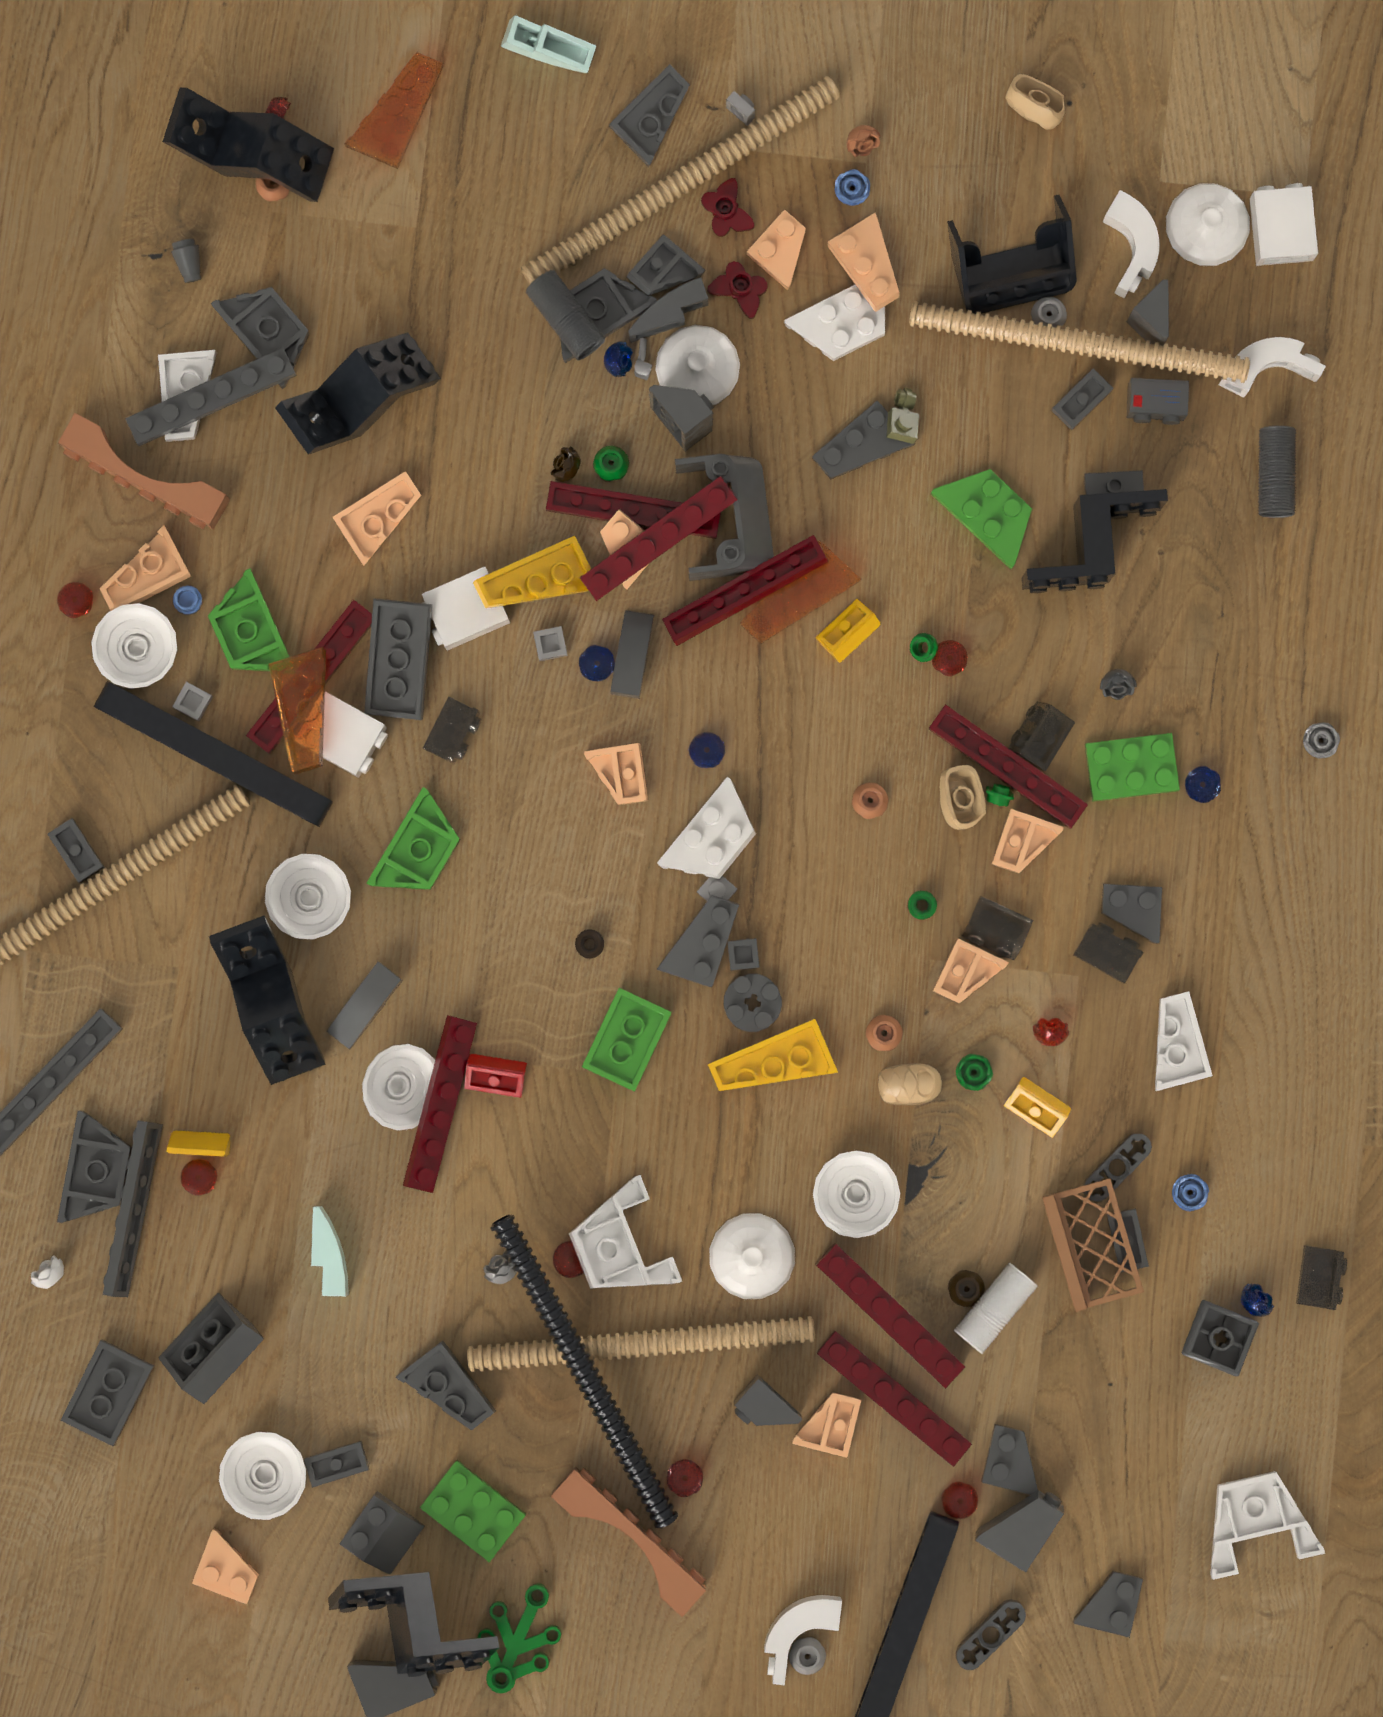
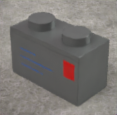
[1126,378,1189,425]

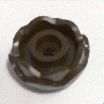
[551,446,581,481]
[948,1270,985,1307]

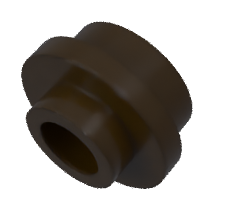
[575,929,604,959]

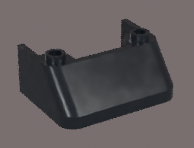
[947,195,1077,314]

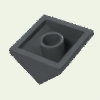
[1126,280,1169,346]

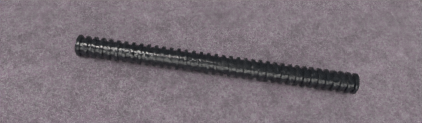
[490,1214,678,1528]

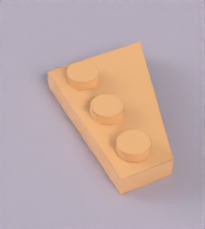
[828,212,899,312]
[333,471,421,566]
[99,525,191,611]

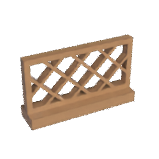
[1042,1178,1144,1312]

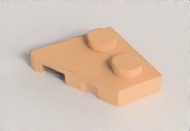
[746,210,806,290]
[991,809,1064,874]
[932,938,1009,1003]
[792,1392,861,1458]

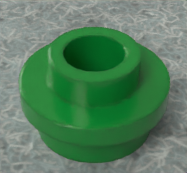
[910,633,938,662]
[908,891,937,920]

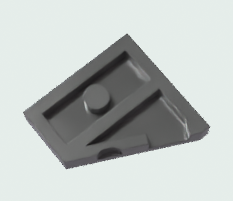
[627,234,705,296]
[981,1424,1038,1495]

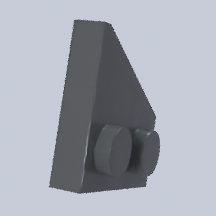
[1101,884,1162,944]
[1073,1571,1143,1638]

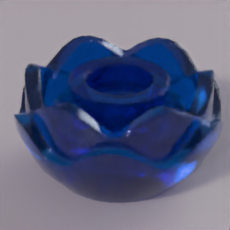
[604,342,633,378]
[579,645,615,681]
[689,732,725,768]
[1185,766,1221,803]
[1241,1283,1275,1317]

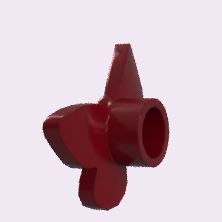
[701,178,755,237]
[707,261,768,319]

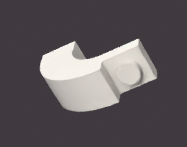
[1103,190,1159,298]
[1218,337,1326,397]
[764,1595,842,1685]

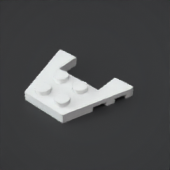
[569,1175,682,1289]
[1210,1471,1325,1580]

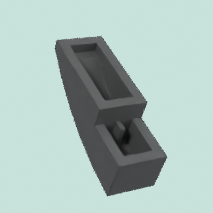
[628,277,708,343]
[610,610,654,699]
[327,962,403,1050]

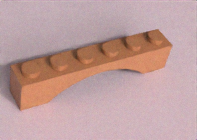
[58,413,230,530]
[551,1467,706,1617]

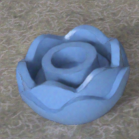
[834,169,870,206]
[1172,1174,1209,1211]

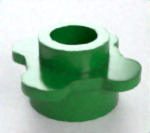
[986,783,1014,807]

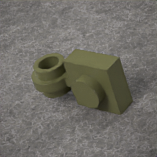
[887,387,919,444]

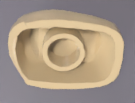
[1005,74,1065,130]
[939,765,986,830]
[878,1063,942,1105]

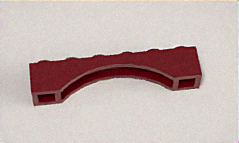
[815,1243,965,1389]

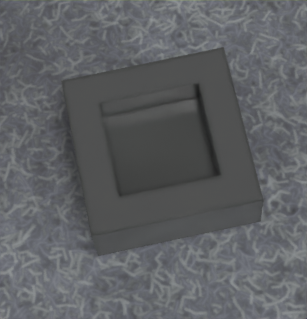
[727,938,759,971]

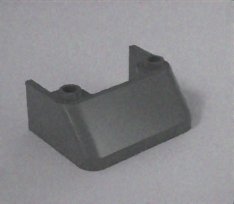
[675,454,774,581]

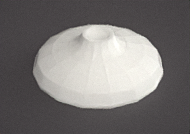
[1166,183,1250,266]
[655,325,740,405]
[91,603,177,689]
[265,854,351,939]
[362,1044,435,1130]
[813,1151,900,1238]
[709,1213,795,1299]
[219,1432,306,1520]

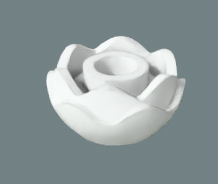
[31,1255,64,1289]

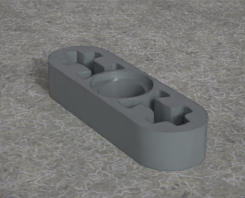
[1083,1133,1152,1202]
[956,1599,1026,1670]

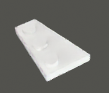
[158,350,217,442]
[1155,991,1213,1091]

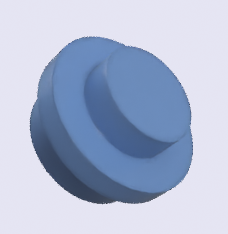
[173,586,202,615]

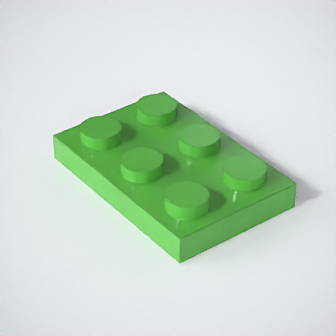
[1085,733,1180,802]
[582,988,672,1092]
[420,1460,526,1563]

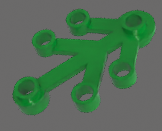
[477,1583,561,1693]

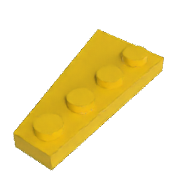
[473,535,591,608]
[708,1019,838,1091]

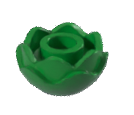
[593,445,629,482]
[956,1054,993,1091]

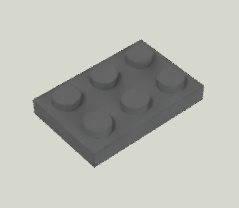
[60,1340,154,1446]

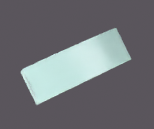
[501,15,596,73]
[311,1206,349,1297]

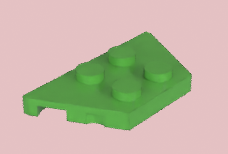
[931,469,1032,570]
[208,568,296,672]
[367,787,460,890]

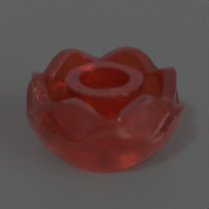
[265,97,291,119]
[57,582,93,618]
[932,640,968,676]
[1033,1018,1070,1046]
[180,1159,218,1196]
[553,1241,584,1278]
[667,1459,703,1497]
[941,1481,978,1519]

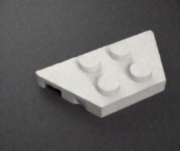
[784,285,885,361]
[657,777,756,879]

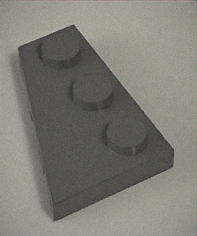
[609,64,690,167]
[812,401,915,480]
[657,895,739,988]
[396,1341,496,1430]

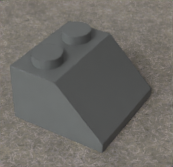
[734,1374,803,1426]
[339,1491,425,1575]

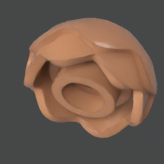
[846,125,881,157]
[256,178,289,202]
[852,783,888,819]
[866,1015,903,1051]

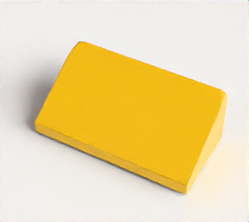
[815,599,881,663]
[1004,1077,1071,1138]
[167,1130,231,1157]

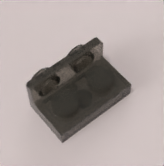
[423,697,482,765]
[1008,701,1075,771]
[962,896,1033,960]
[1073,922,1144,984]
[1296,1245,1347,1310]

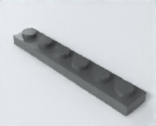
[125,347,297,446]
[0,1008,123,1156]
[102,1120,163,1297]

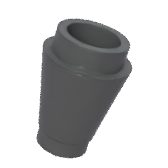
[171,239,201,283]

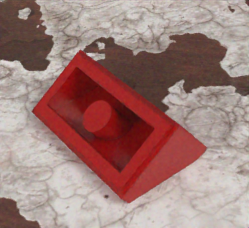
[464,1054,527,1098]

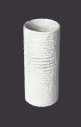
[954,1263,1038,1354]

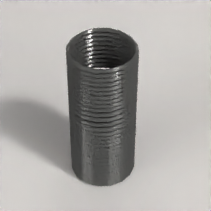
[526,270,605,360]
[1258,426,1296,518]

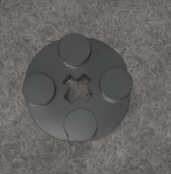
[723,974,782,1032]

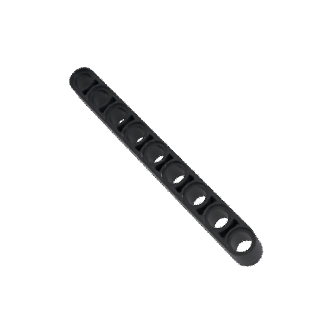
[93,681,333,827]
[855,1511,959,1717]

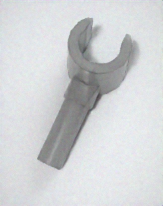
[634,338,652,380]

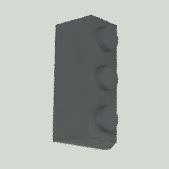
[649,385,714,452]
[158,1293,264,1404]

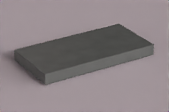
[364,598,433,720]

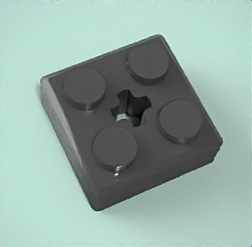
[1181,1300,1259,1377]

